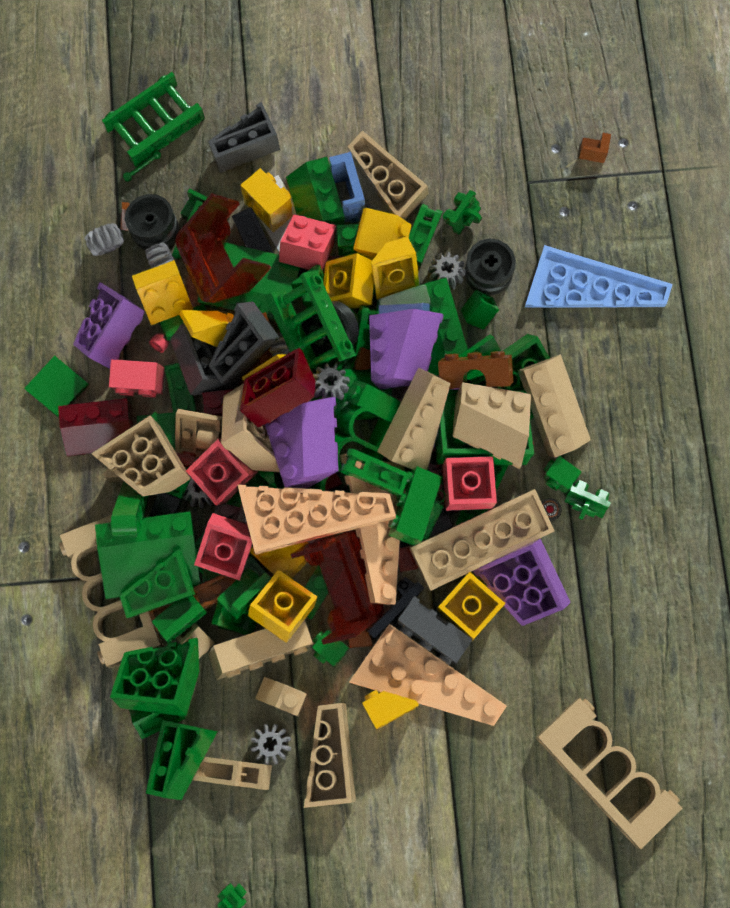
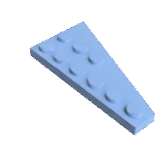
[524,245,672,308]

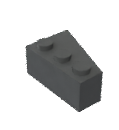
[208,102,280,173]
[209,301,280,384]
[170,323,241,395]
[397,596,473,665]

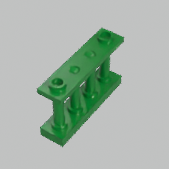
[102,72,205,167]
[264,270,356,374]

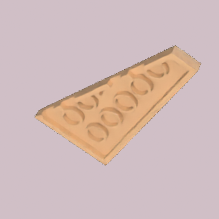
[340,454,404,605]
[238,485,396,555]
[349,624,507,726]

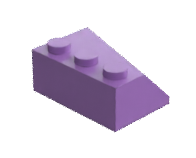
[73,282,145,369]
[369,309,444,390]
[265,397,338,489]
[473,539,571,626]

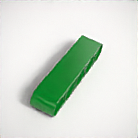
[111,481,150,537]

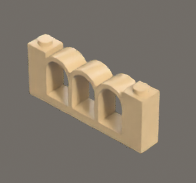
[59,515,164,668]
[536,698,683,849]

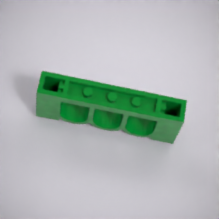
[307,380,401,532]

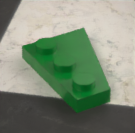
[120,549,195,618]

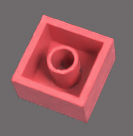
[279,214,336,271]
[109,359,165,398]
[186,439,258,506]
[442,457,497,511]
[194,513,252,580]

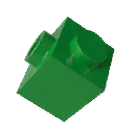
[337,224,360,256]
[543,456,582,495]
[312,630,349,668]

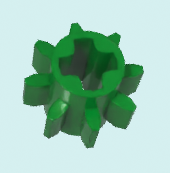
[217,883,247,908]

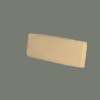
[193,757,272,790]

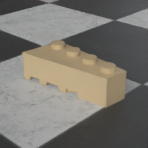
[348,131,429,220]
[377,367,451,470]
[208,620,313,680]
[304,703,356,808]

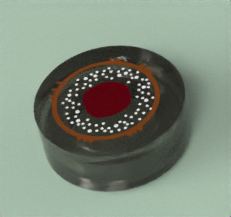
[541,498,562,522]

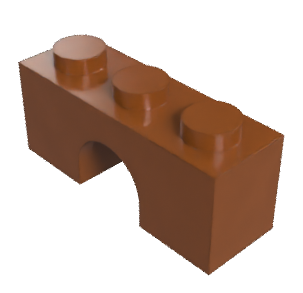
[438,351,513,389]

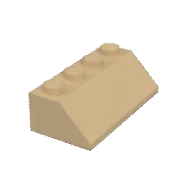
[518,354,591,458]

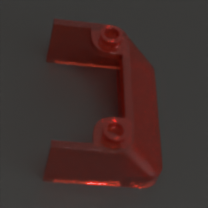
[176,193,271,303]
[290,529,384,645]

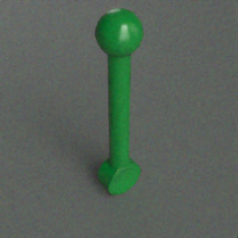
[123,151,161,182]

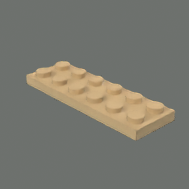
[409,489,554,591]

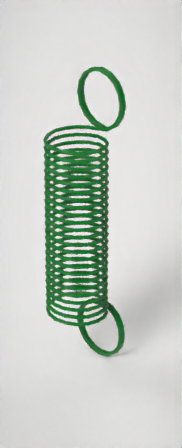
[423,490,446,541]

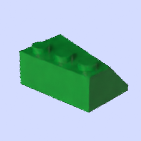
[110,638,199,716]

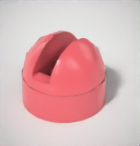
[149,333,169,353]

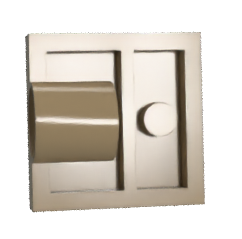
[175,409,222,457]

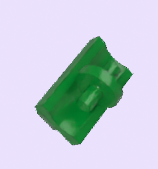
[443,190,482,235]
[564,480,611,520]

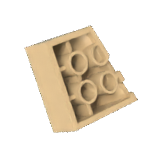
[453,382,531,469]
[221,383,280,472]
[91,415,191,496]

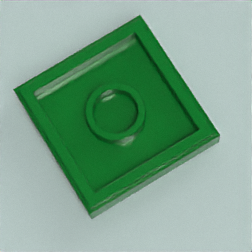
[24,355,89,418]

